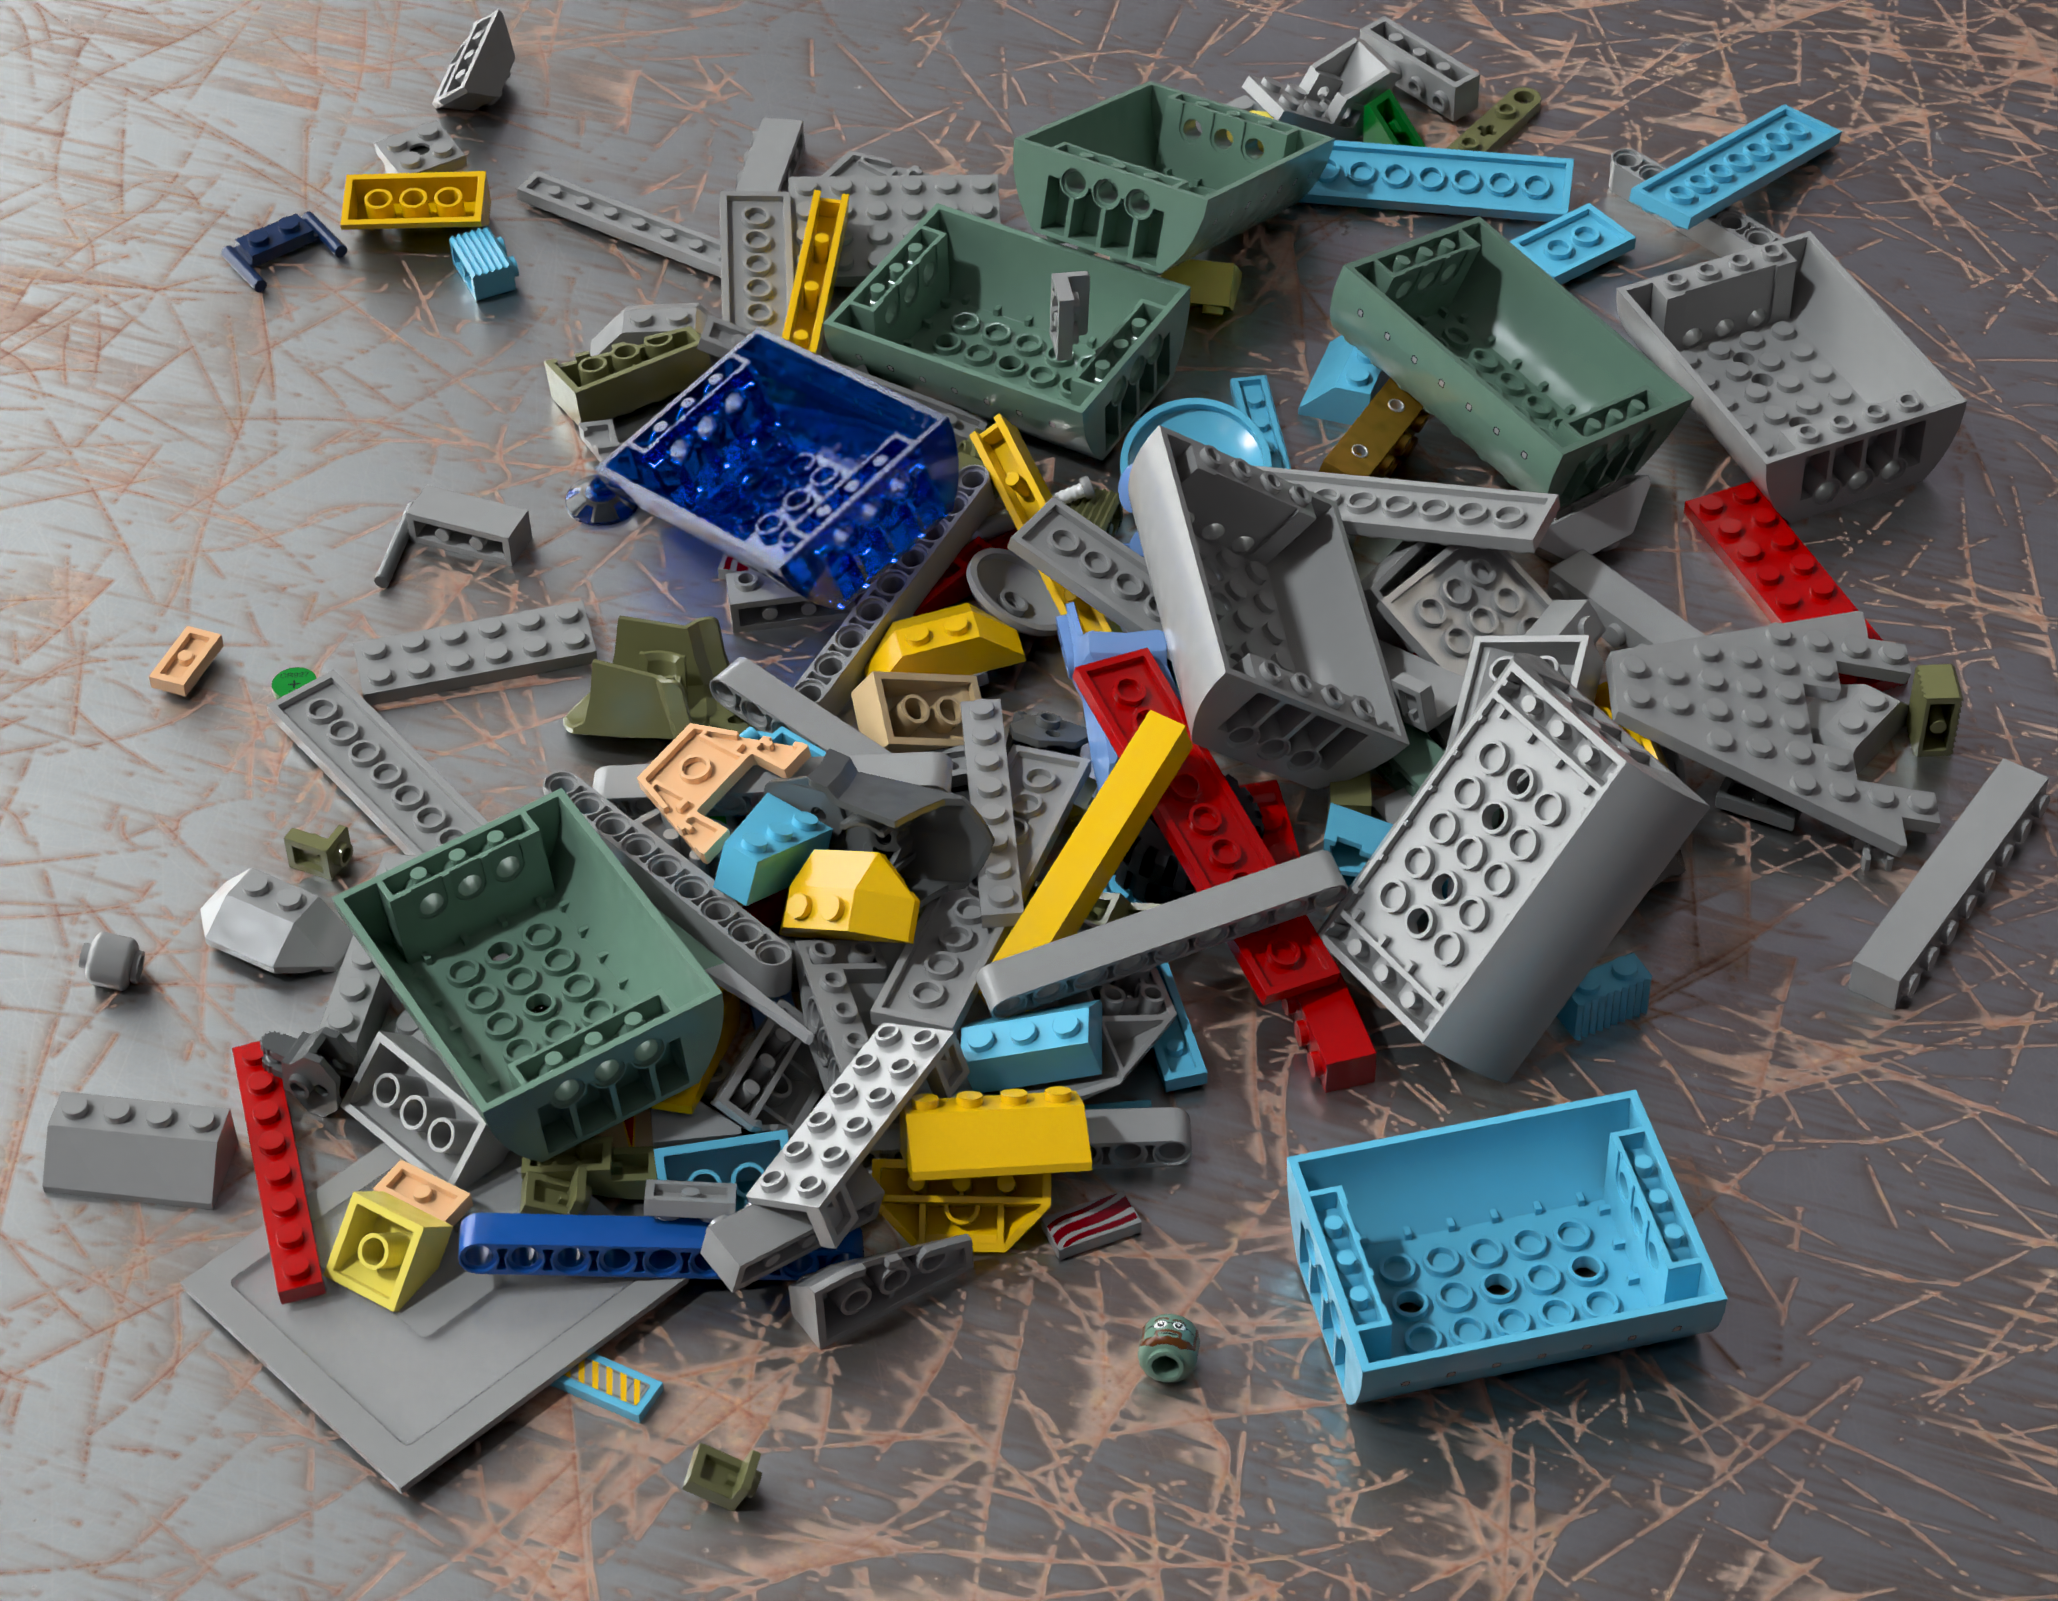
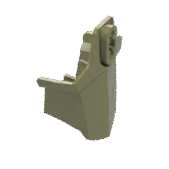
[563,615,759,739]

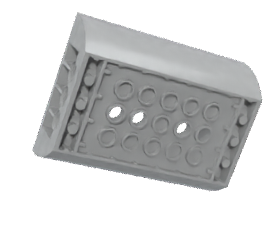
[1616,231,1967,523]
[1128,425,1409,789]
[1317,653,1710,1083]

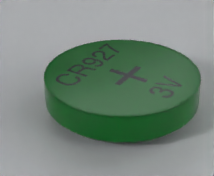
[272,667,317,699]

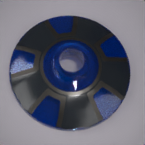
[565,473,640,526]

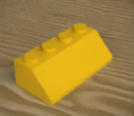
[340,171,491,230]
[900,1086,1092,1181]

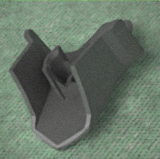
[764,749,995,909]

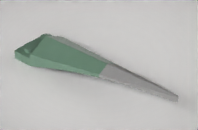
[656,908,815,1046]

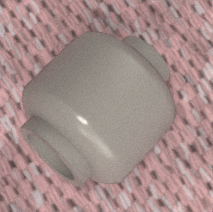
[79,932,145,991]

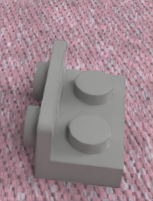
[1050,271,1090,361]

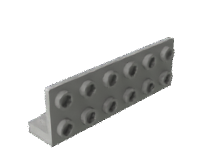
[1378,639,1464,733]
[746,1023,970,1249]

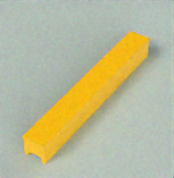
[771,190,849,410]
[969,413,1122,634]
[978,710,1193,1012]

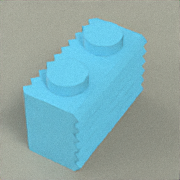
[449,226,519,302]
[1557,953,1652,1040]

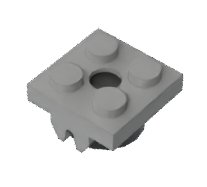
[374,121,467,174]

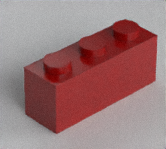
[1281,961,1377,1093]

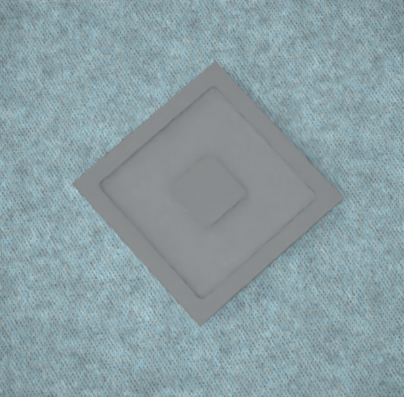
[180,1143,689,1494]

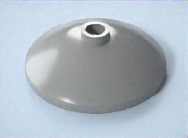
[966,548,1060,637]

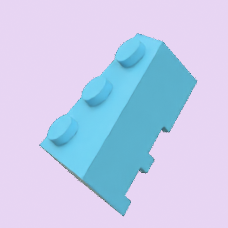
[713,792,833,906]
[1324,803,1451,899]

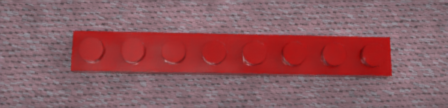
[232,1041,326,1305]

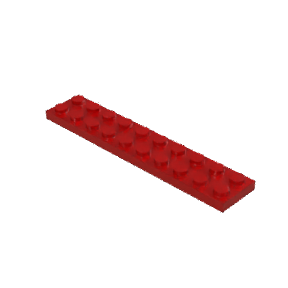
[1072,647,1341,1005]

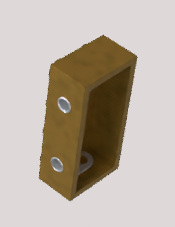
[1319,377,1430,479]

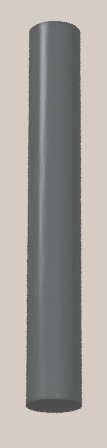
[374,501,413,588]

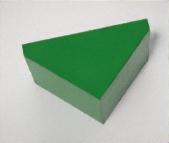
[1363,88,1426,147]

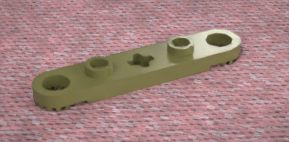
[1446,87,1541,153]

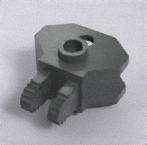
[1006,711,1089,757]
[260,1027,358,1117]

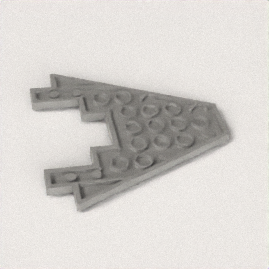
[1605,611,1941,857]

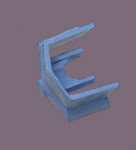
[1055,602,1183,792]

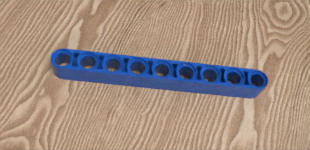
[458,1213,864,1280]

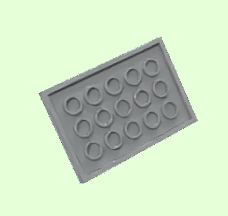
[788,174,1001,287]

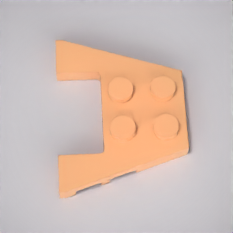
[637,723,811,865]

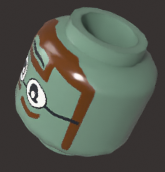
[1137,1314,1200,1383]

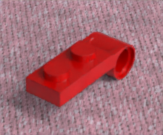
[1238,779,1300,865]

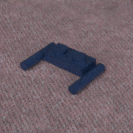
[221,211,347,292]

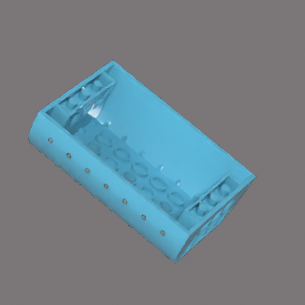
[1287,1090,1727,1405]

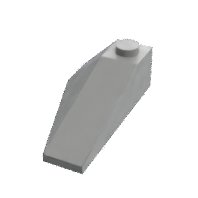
[789,1234,974,1350]

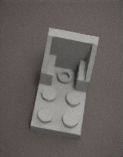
[1242,37,1401,141]

